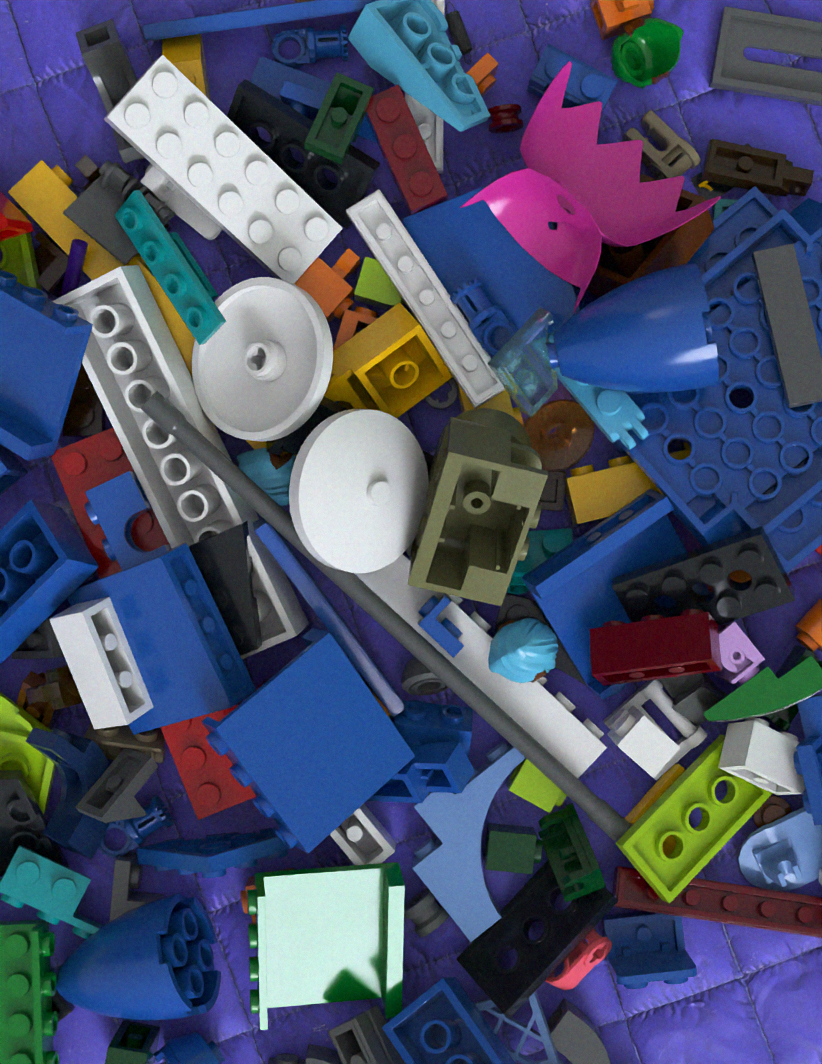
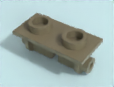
[84,723,166,763]

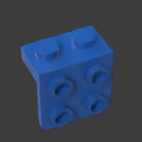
[602,911,697,989]

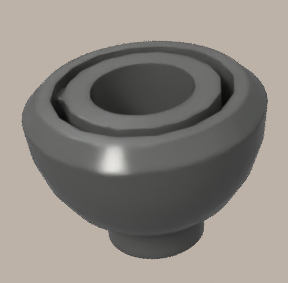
[401,654,449,696]

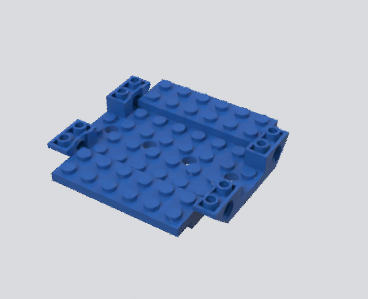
[570,186,822,574]

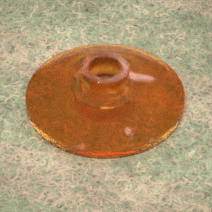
[523,399,595,471]

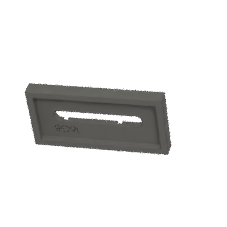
[709,6,822,106]

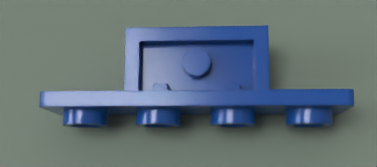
[250,57,378,144]
[793,694,822,826]

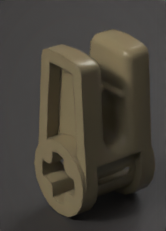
[622,110,701,180]

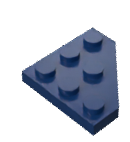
[136,827,296,878]

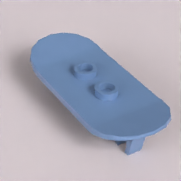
[738,807,822,891]

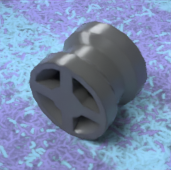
[404,888,449,937]

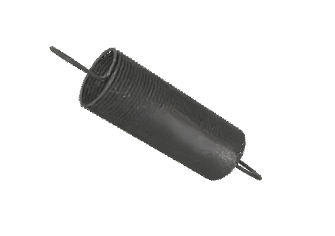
[445,2,473,64]

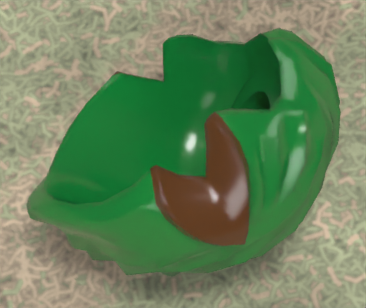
[610,17,684,89]

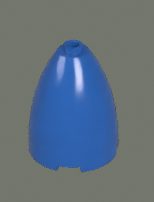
[546,264,719,393]
[56,893,221,1021]

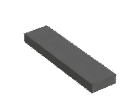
[752,243,822,408]

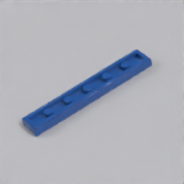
[142,0,378,41]
[253,517,405,717]

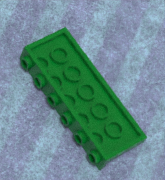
[0,920,59,1064]

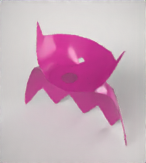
[460,61,721,313]

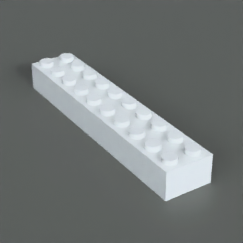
[53,265,309,659]

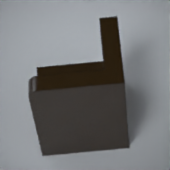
[34,232,69,297]

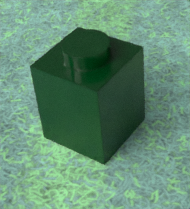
[484,823,542,874]

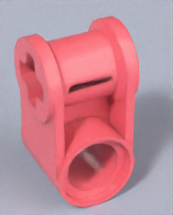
[545,928,612,990]

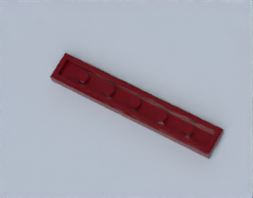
[612,866,822,939]

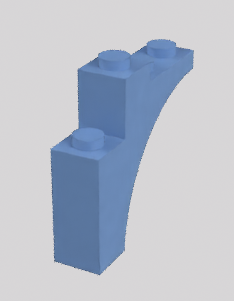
[412,741,525,942]

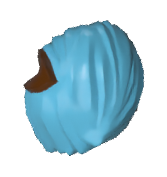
[237,448,296,506]
[488,617,559,683]

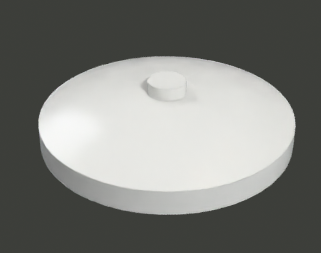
[192,277,333,442]
[289,409,429,573]

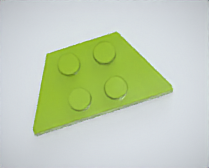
[0,692,56,815]

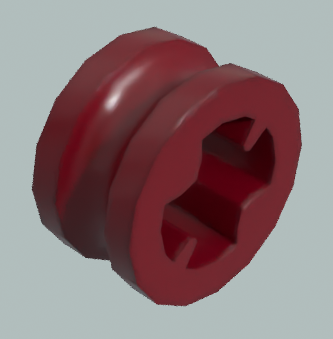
[488,104,523,133]

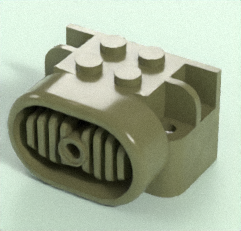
[408,408,548,606]

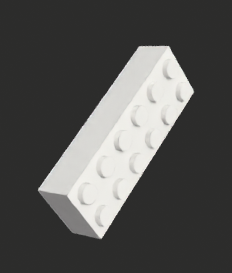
[104,55,343,284]

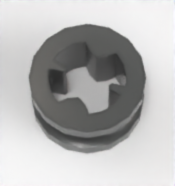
[424,378,458,410]

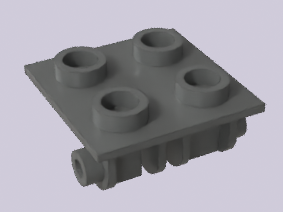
[63,160,176,266]

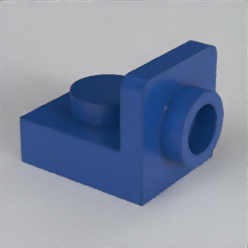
[417,594,464,658]

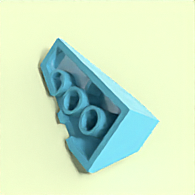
[348,0,491,132]

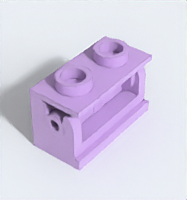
[714,621,765,684]

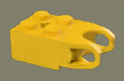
[324,302,453,418]

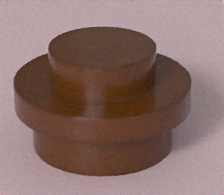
[752,795,792,829]

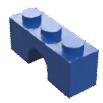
[85,471,172,570]

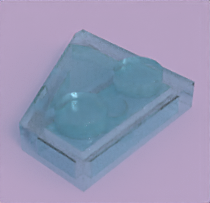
[487,307,558,417]

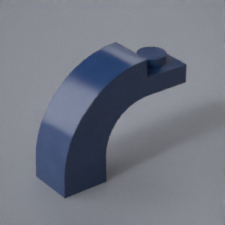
[26,728,110,859]

